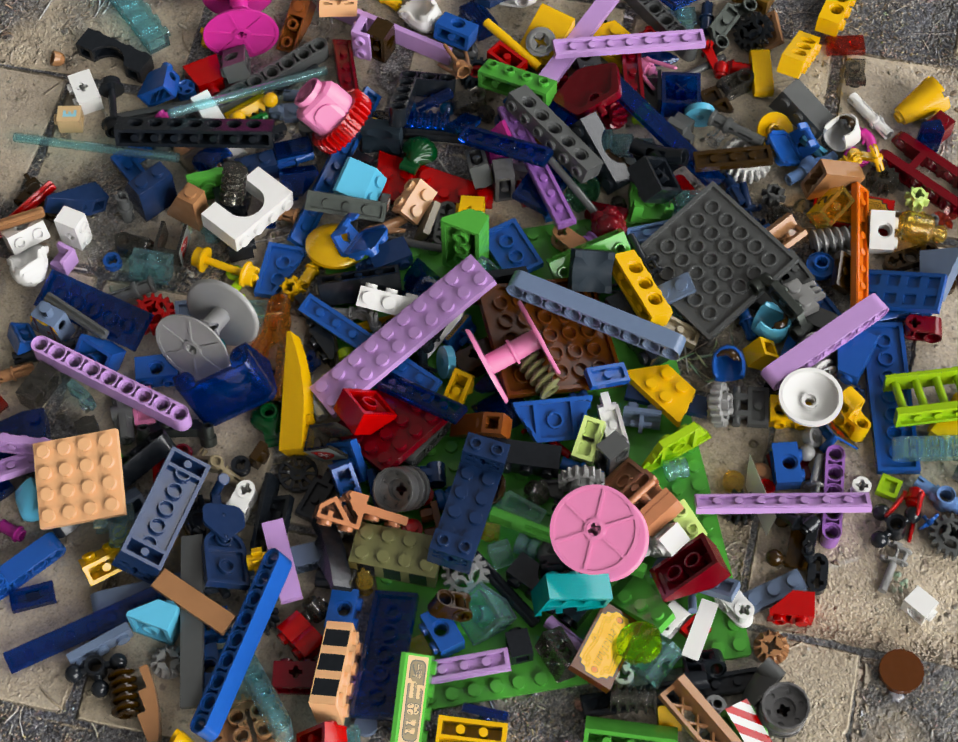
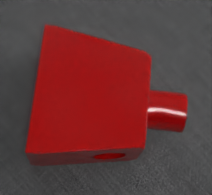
[182,54,225,97]

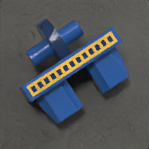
[442,313,477,352]

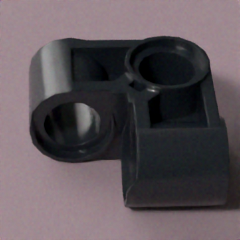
[682,648,727,690]

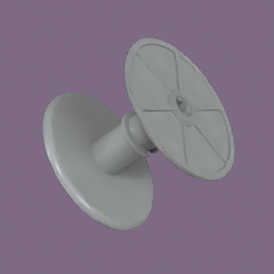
[155,279,259,382]

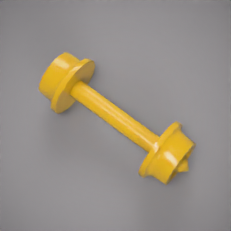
[191,246,260,287]

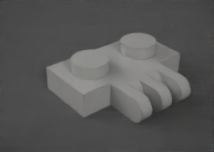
[783,278,826,317]

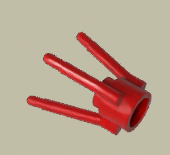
[884,486,925,542]

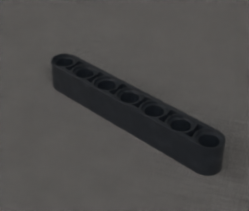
[51,429,176,539]

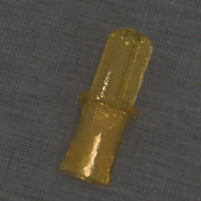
[356,568,374,596]

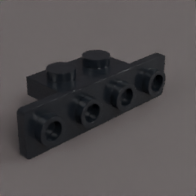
[250,472,295,552]

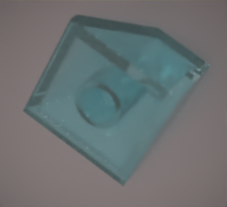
[460,582,517,646]

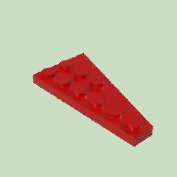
[377,151,494,209]

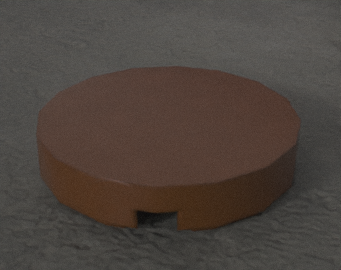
[878,649,924,694]

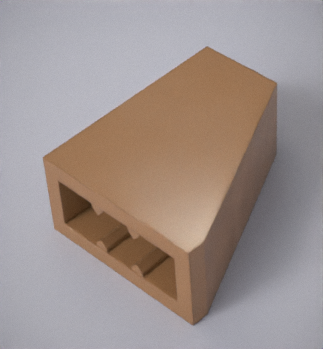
[800,159,865,200]
[167,182,208,232]

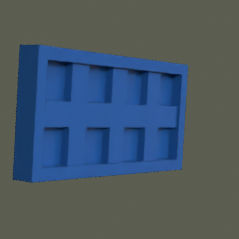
[869,269,948,314]

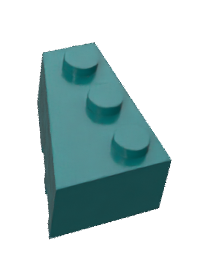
[531,571,613,617]

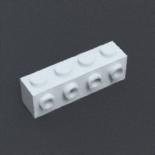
[356,282,418,316]

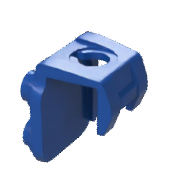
[765,122,820,167]
[331,213,389,261]

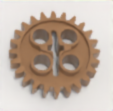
[216,692,289,742]

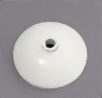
[778,367,843,427]

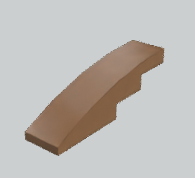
[137,664,162,742]

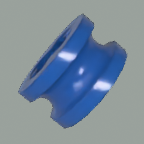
[103,252,123,272]

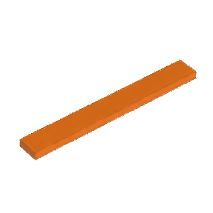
[850,182,869,308]

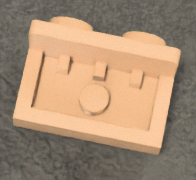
[391,178,438,225]

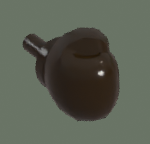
[22,173,43,195]

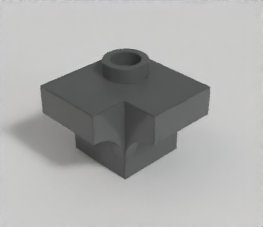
[665,111,695,152]

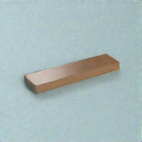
[151,568,236,636]

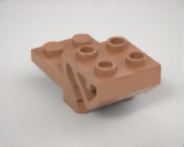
[605,457,684,538]
[312,490,409,533]

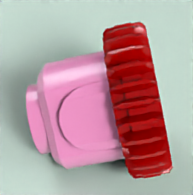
[294,78,372,155]

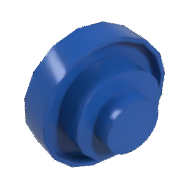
[805,252,834,281]

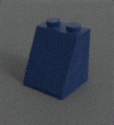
[124,161,177,222]

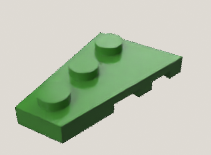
[611,576,675,633]

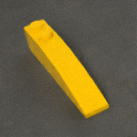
[279,331,315,457]

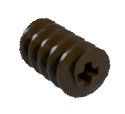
[107,668,141,719]

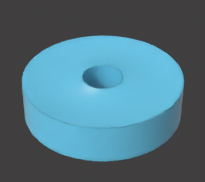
[684,102,715,127]
[436,345,456,379]

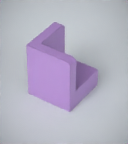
[50,241,79,276]

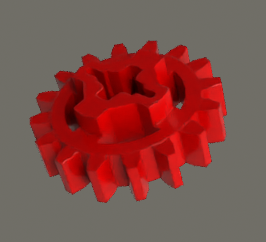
[130,293,175,336]

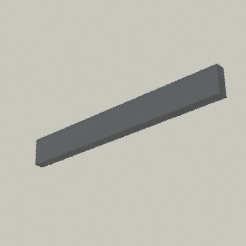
[180,534,204,710]

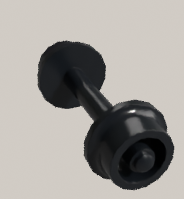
[98,75,124,138]

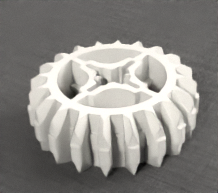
[721,137,771,185]

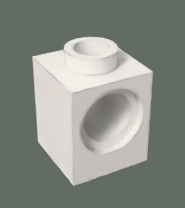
[900,585,939,625]

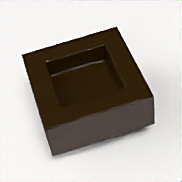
[249,440,270,470]

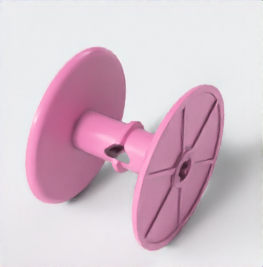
[465,300,561,404]
[550,484,649,582]

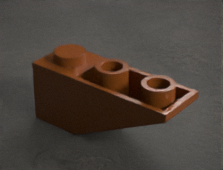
[276,0,316,53]
[450,412,513,439]

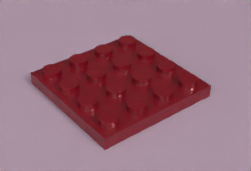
[334,376,448,472]

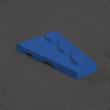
[254,242,307,300]

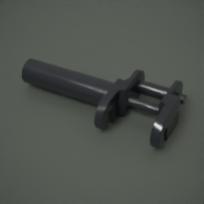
[627,233,663,278]

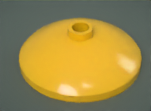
[305,223,361,270]

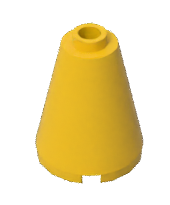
[893,77,950,125]

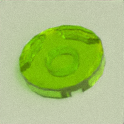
[616,621,662,665]

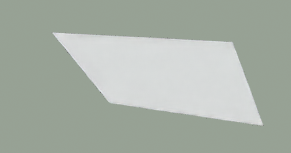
[745,454,776,536]

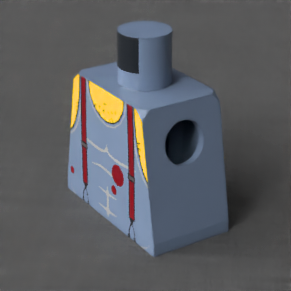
[30,301,76,342]

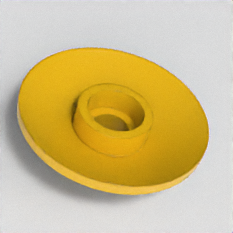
[757,112,793,151]

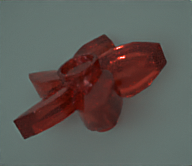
[934,205,958,229]

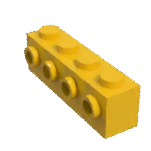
[78,532,129,587]

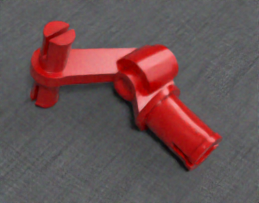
[701,39,751,80]

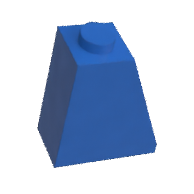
[837,331,878,386]

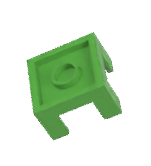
[628,182,674,223]

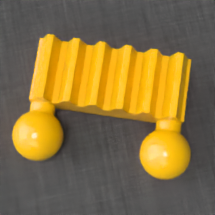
[223,92,278,119]

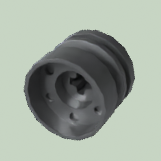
[372,465,430,513]
[758,682,810,739]

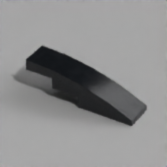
[311,518,353,592]

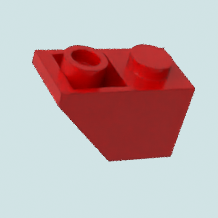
[767,590,815,627]

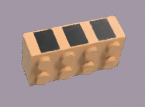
[308,621,363,726]

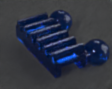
[404,101,455,131]

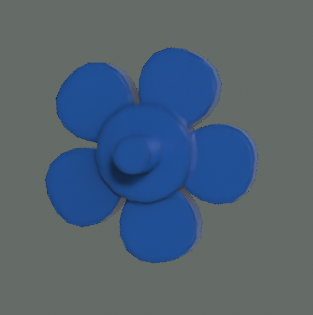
[918,513,939,530]

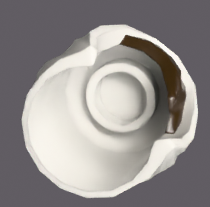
[823,113,861,152]

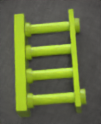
[882,366,958,428]

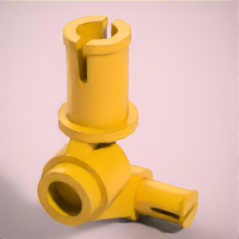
[838,144,885,172]

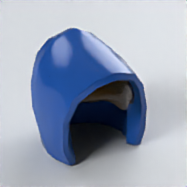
[711,344,746,382]

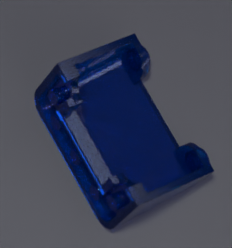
[173,342,277,426]

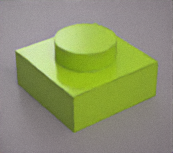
[874,473,903,502]

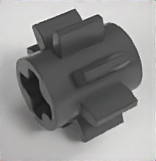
[761,184,786,208]

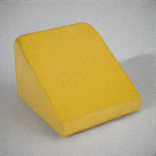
[656,705,682,732]

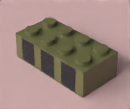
[348,522,441,588]

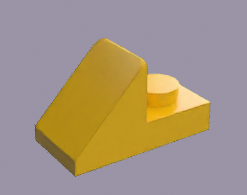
[439,367,475,414]

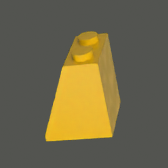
[520,3,575,68]

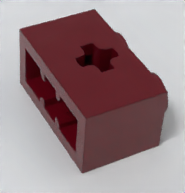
[272,658,318,695]

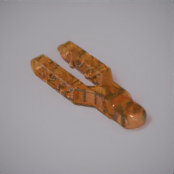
[243,293,291,405]

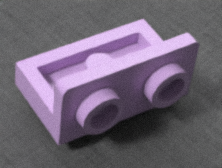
[351,15,372,61]

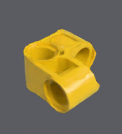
[832,386,871,442]

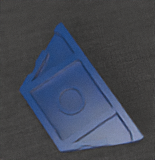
[511,395,593,443]

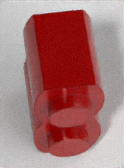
[276,610,323,661]

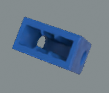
[137,62,180,107]

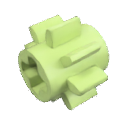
[904,187,930,211]

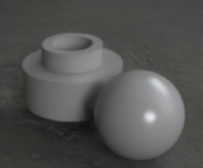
[799,427,822,461]

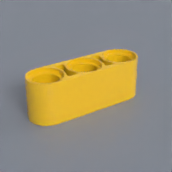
[749,49,774,97]

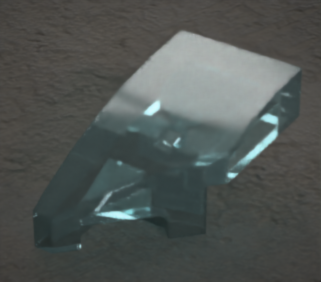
[67,379,97,411]

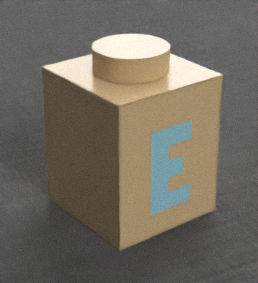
[54,105,85,133]

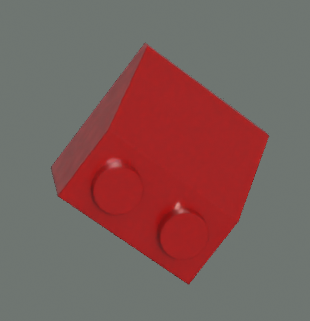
[333,388,397,436]

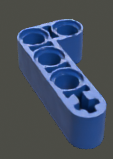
[0,532,66,600]

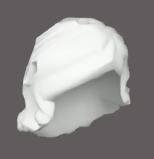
[397,0,442,34]
[6,244,49,287]

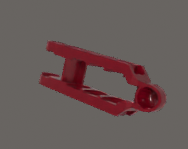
[879,131,958,218]

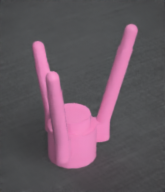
[641,56,677,91]

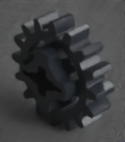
[733,12,774,52]

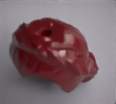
[590,205,627,237]

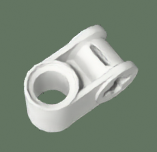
[226,480,258,523]
[714,590,755,628]
[652,600,692,644]

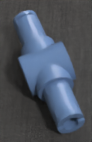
[784,151,839,186]
[912,475,958,515]

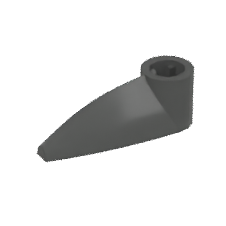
[741,657,786,708]

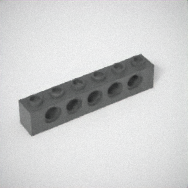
[504,84,604,184]

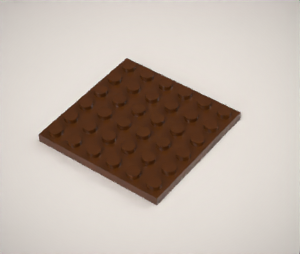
[478,278,624,399]

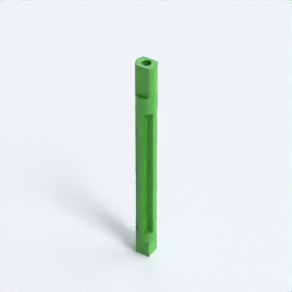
[489,507,648,579]

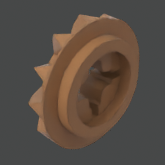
[753,630,789,664]

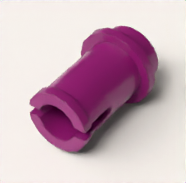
[0,519,26,542]

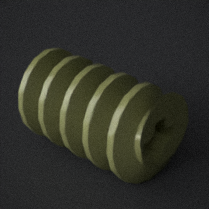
[517,351,560,399]

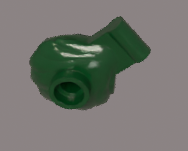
[399,137,438,175]
[250,400,282,448]

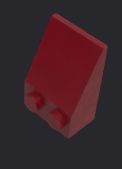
[649,532,731,602]

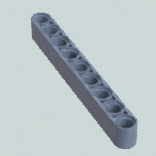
[506,270,686,360]

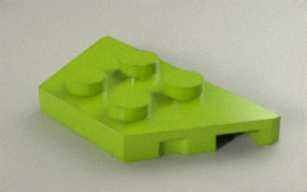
[641,421,712,472]

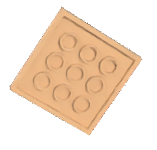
[33,428,127,530]

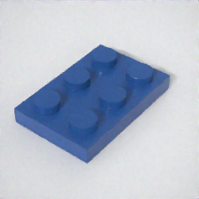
[489,218,544,273]

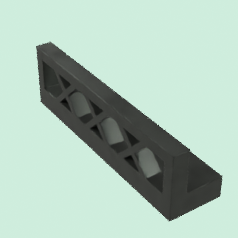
[303,189,387,223]

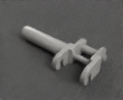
[802,453,824,493]
[878,539,912,594]

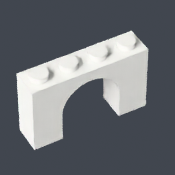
[201,166,294,252]

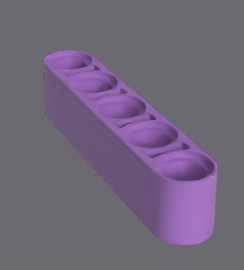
[819,445,845,549]

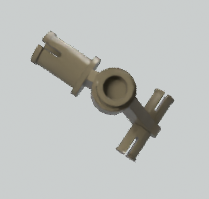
[192,447,244,489]

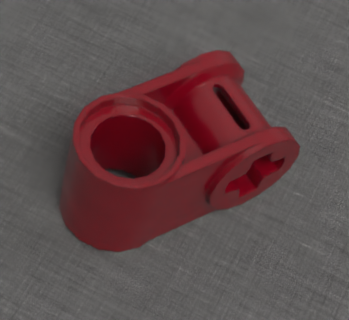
[903,314,942,343]

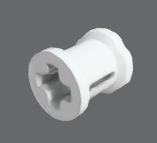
[849,476,872,492]

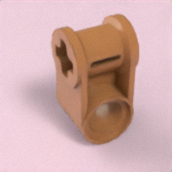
[551,226,588,252]

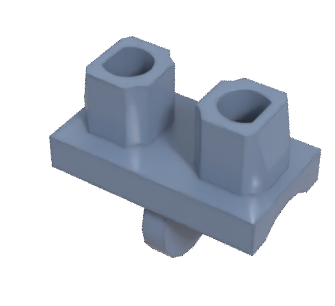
[622,402,662,434]

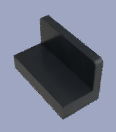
[643,69,662,114]

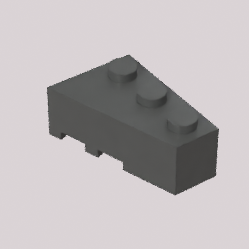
[769,79,835,140]

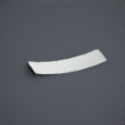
[681,598,718,661]

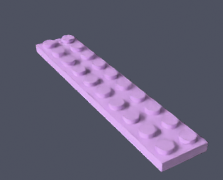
[310,254,497,419]

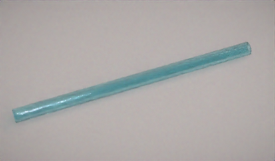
[167,66,328,119]
[13,132,180,163]

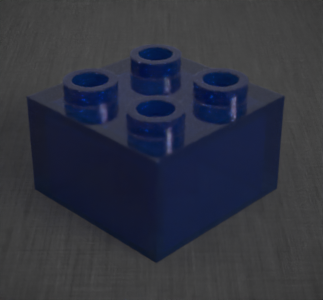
[660,72,701,117]

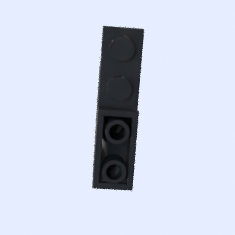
[294,293,336,369]

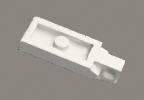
[597,391,629,441]

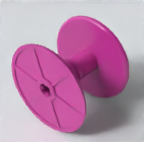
[202,0,279,57]

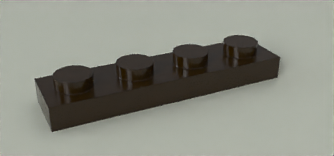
[692,145,774,173]

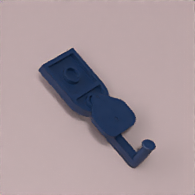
[201,473,250,591]

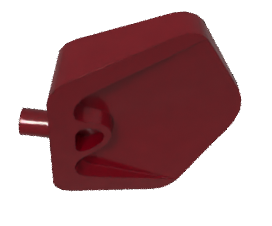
[554,62,622,120]

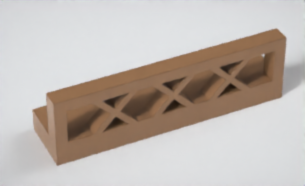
[766,212,808,249]
[658,674,742,742]

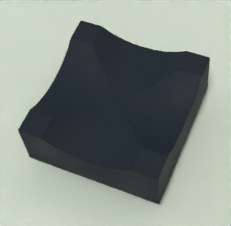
[360,117,403,158]
[567,248,615,294]

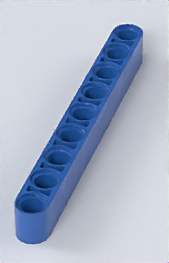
[190,548,292,742]

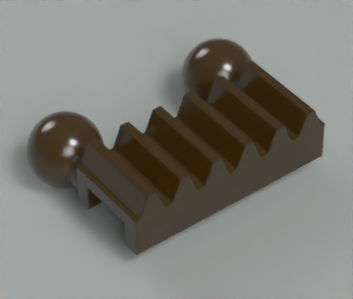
[766,513,808,571]

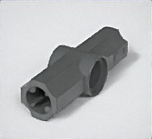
[110,391,135,446]

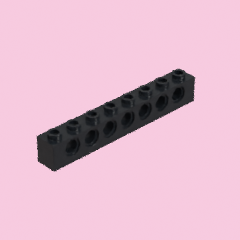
[114,117,276,149]

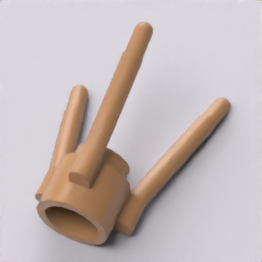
[437,43,473,79]

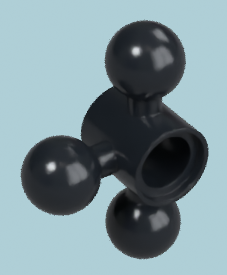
[870,504,921,548]
[65,653,128,698]

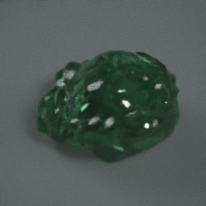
[564,177,600,213]

